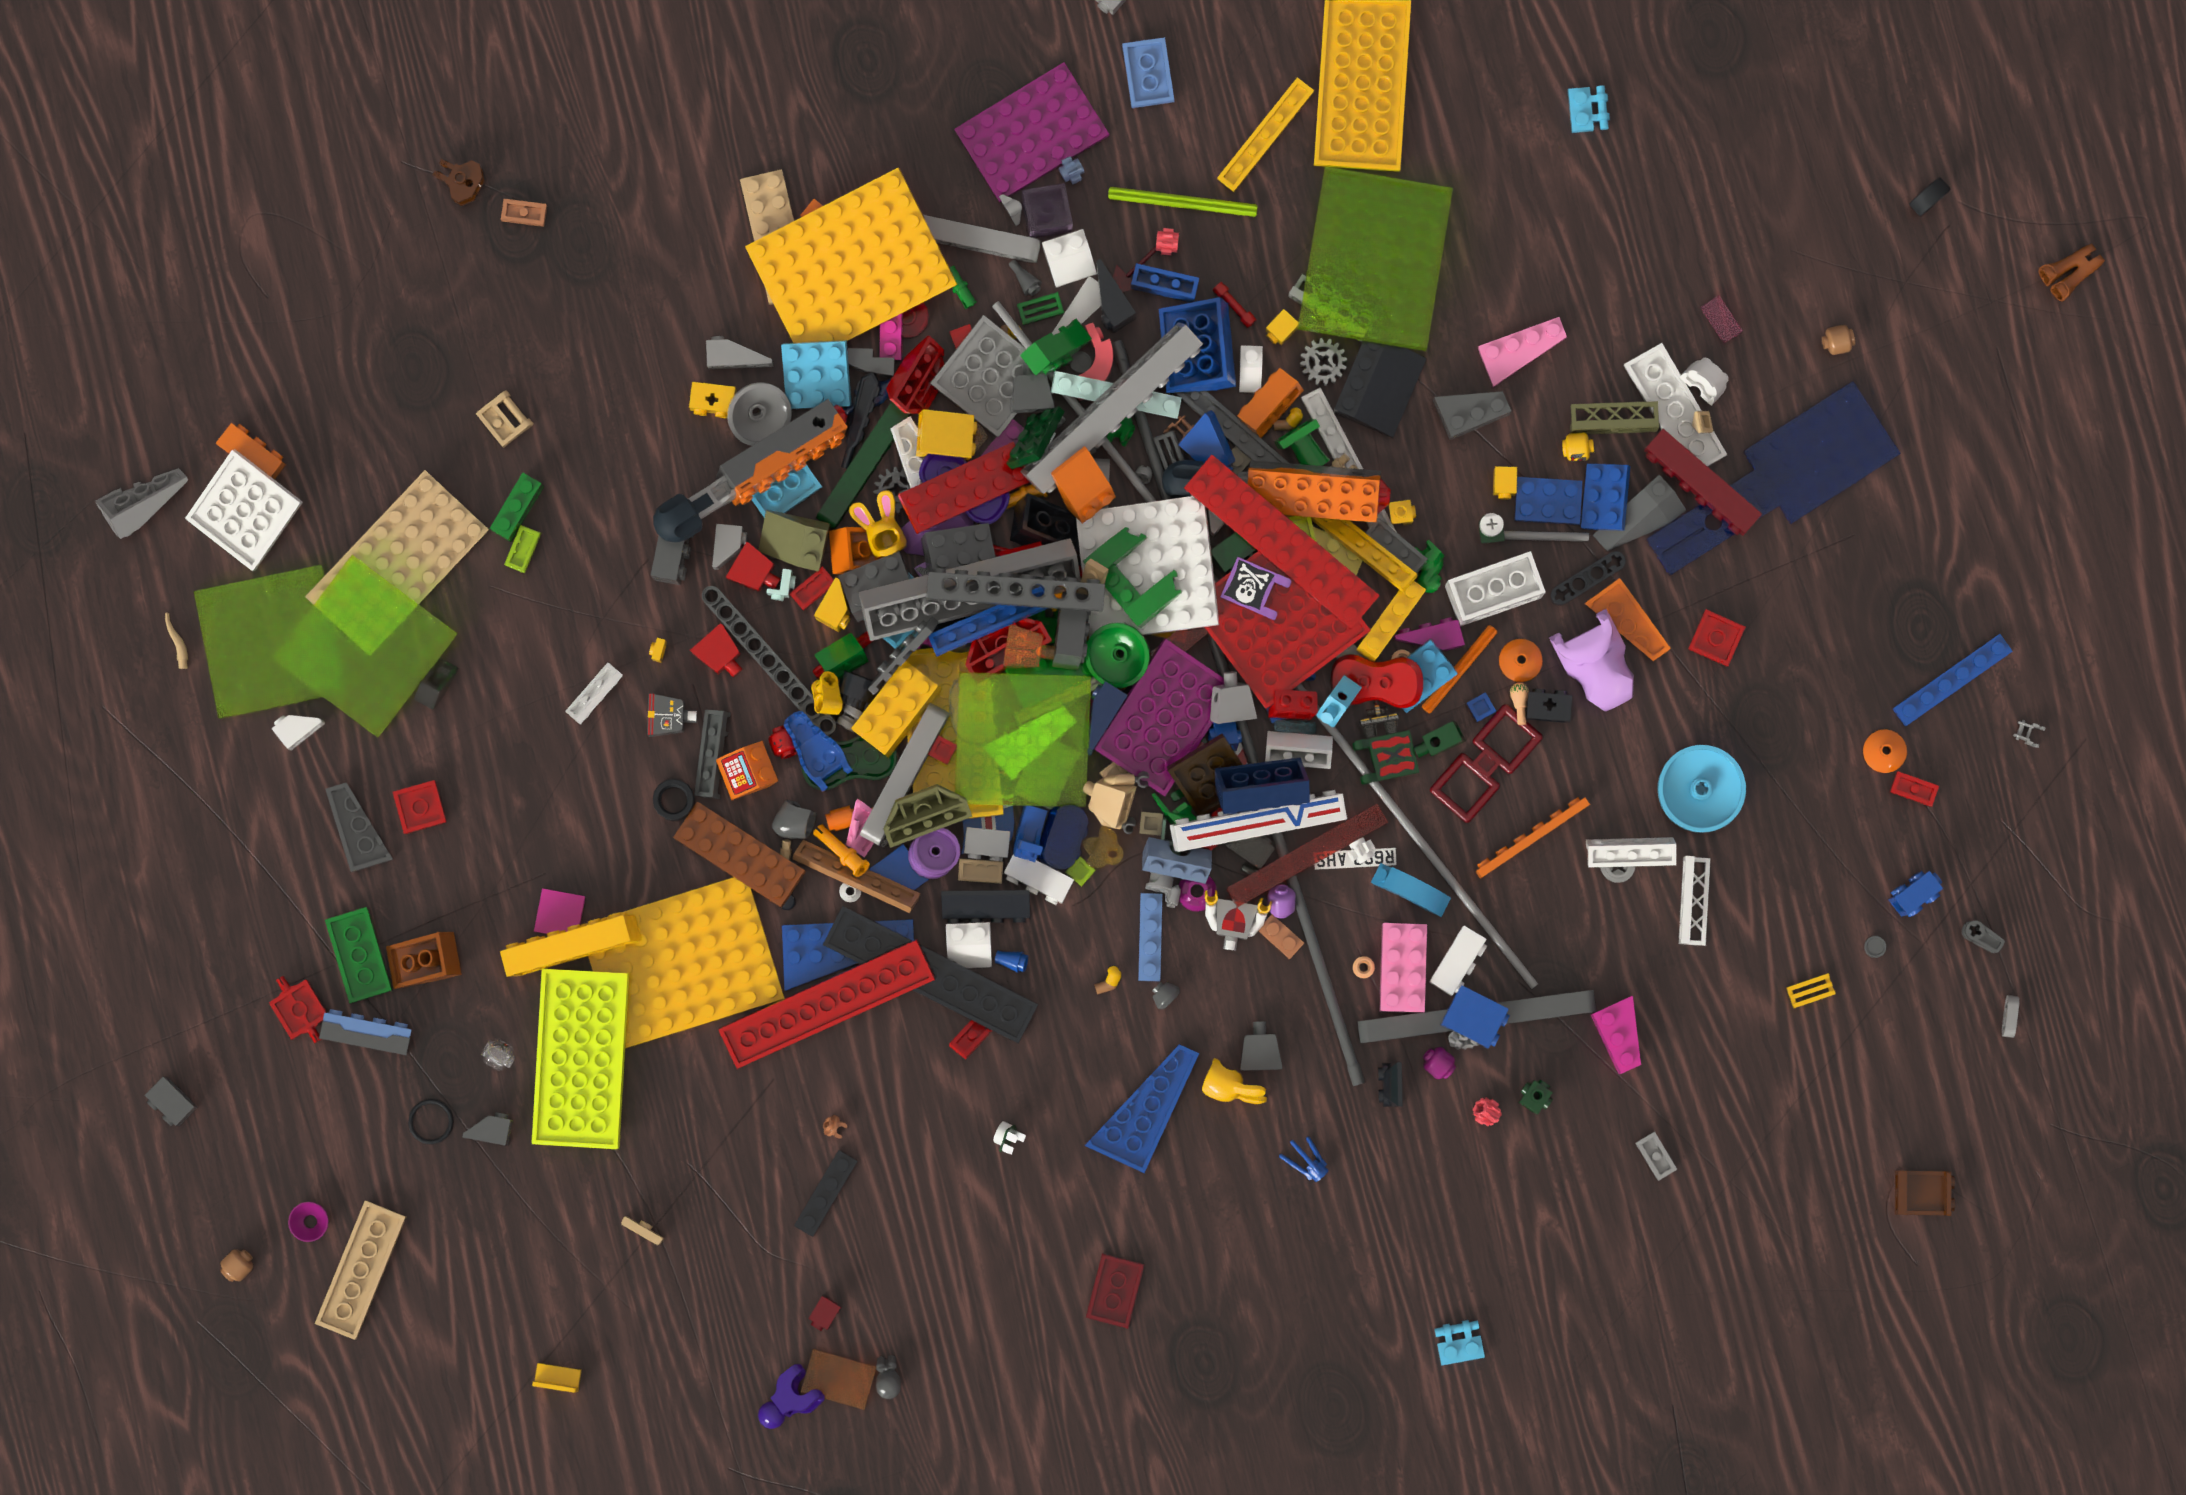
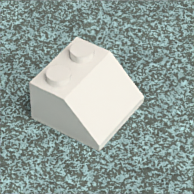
[1042,229,1097,288]
[946,922,992,968]

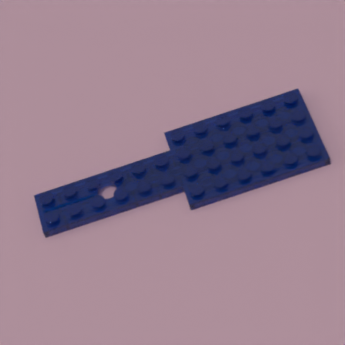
[1646,382,1901,576]

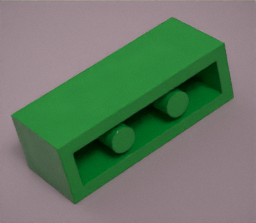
[489,472,544,543]

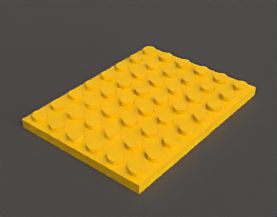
[745,168,958,343]
[582,877,785,1049]

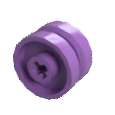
[908,828,960,879]

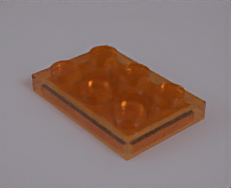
[801,1349,876,1410]

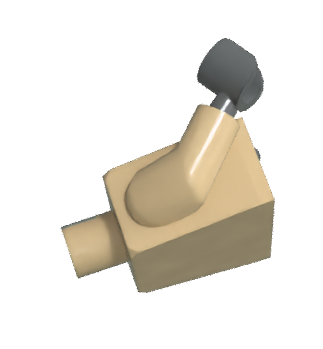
[1083,771,1149,834]

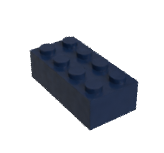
[1215,757,1310,814]

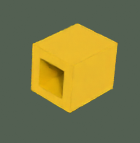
[1266,309,1300,346]
[1493,466,1517,499]

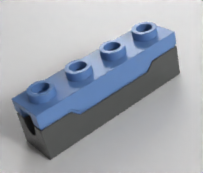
[319,1009,411,1055]

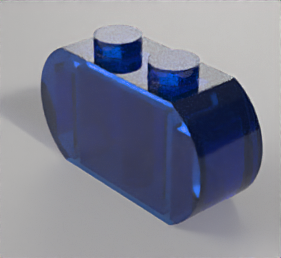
[1037,804,1088,869]

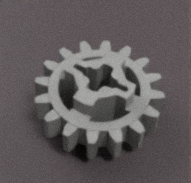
[1300,338,1347,386]

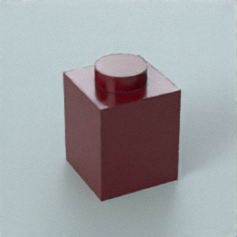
[808,1295,842,1331]

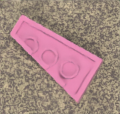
[1478,317,1567,387]

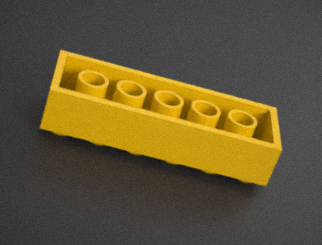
[500,912,641,977]

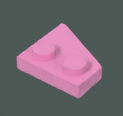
[846,799,874,858]

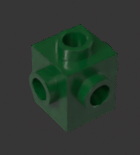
[1518,1080,1553,1115]

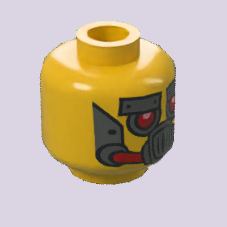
[1562,432,1594,462]

